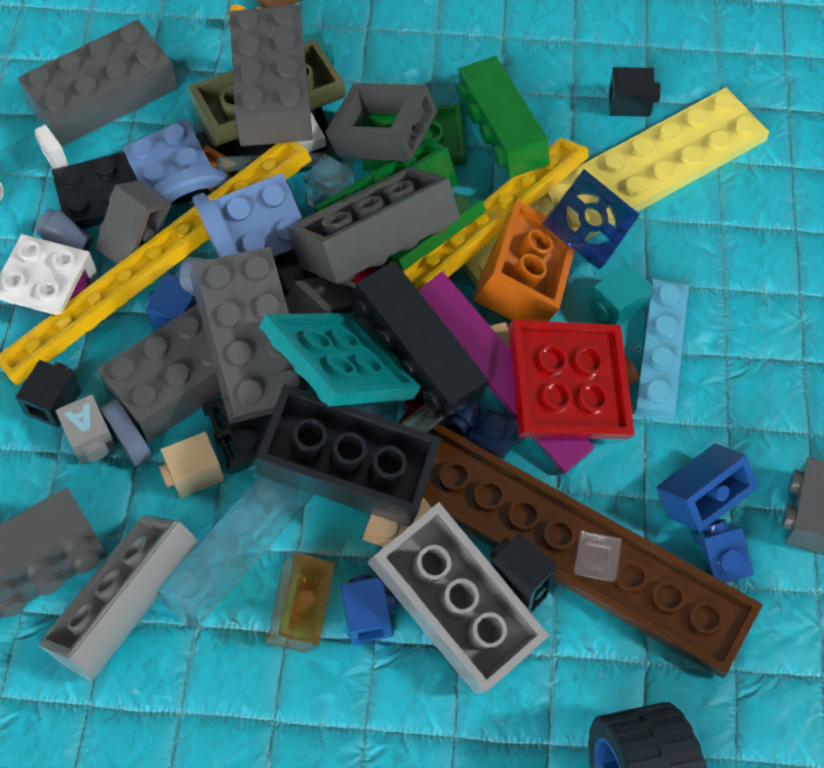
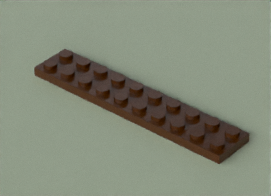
[398,408,763,679]

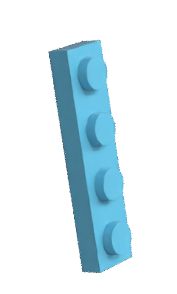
[634,279,689,420]

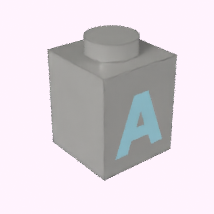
[55,394,117,465]

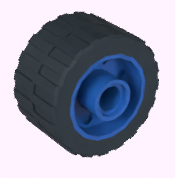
[588,702,707,768]

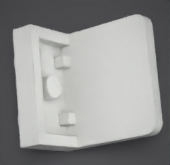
[0,234,99,315]

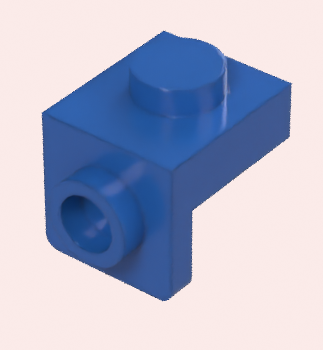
[691,519,754,583]

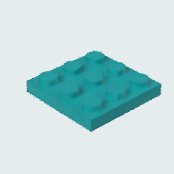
[259,313,421,407]

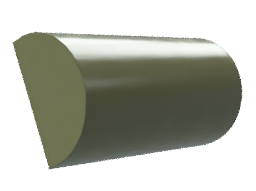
[188,40,346,147]

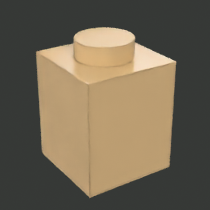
[159,431,224,498]

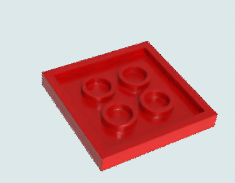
[508,319,635,440]

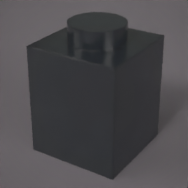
[608,67,661,117]
[16,359,81,428]

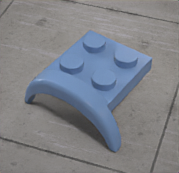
[122,119,232,202]
[192,173,302,258]

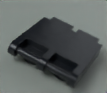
[202,397,273,474]

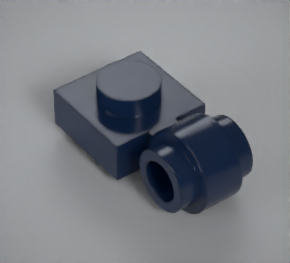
[445,402,520,459]

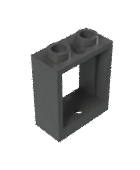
[325,83,437,161]

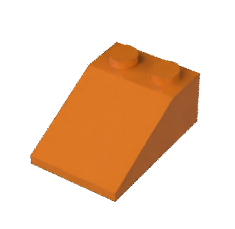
[473,199,579,321]

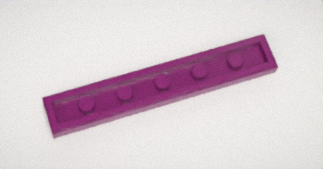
[418,271,595,475]

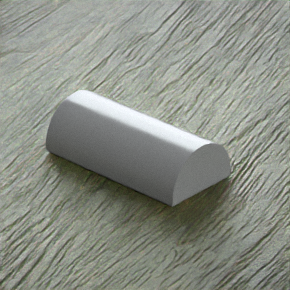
[38,515,198,682]

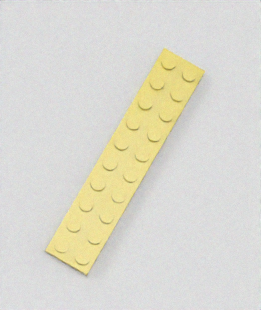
[461,87,769,287]

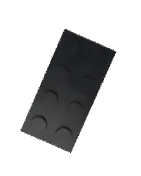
[254,384,442,527]

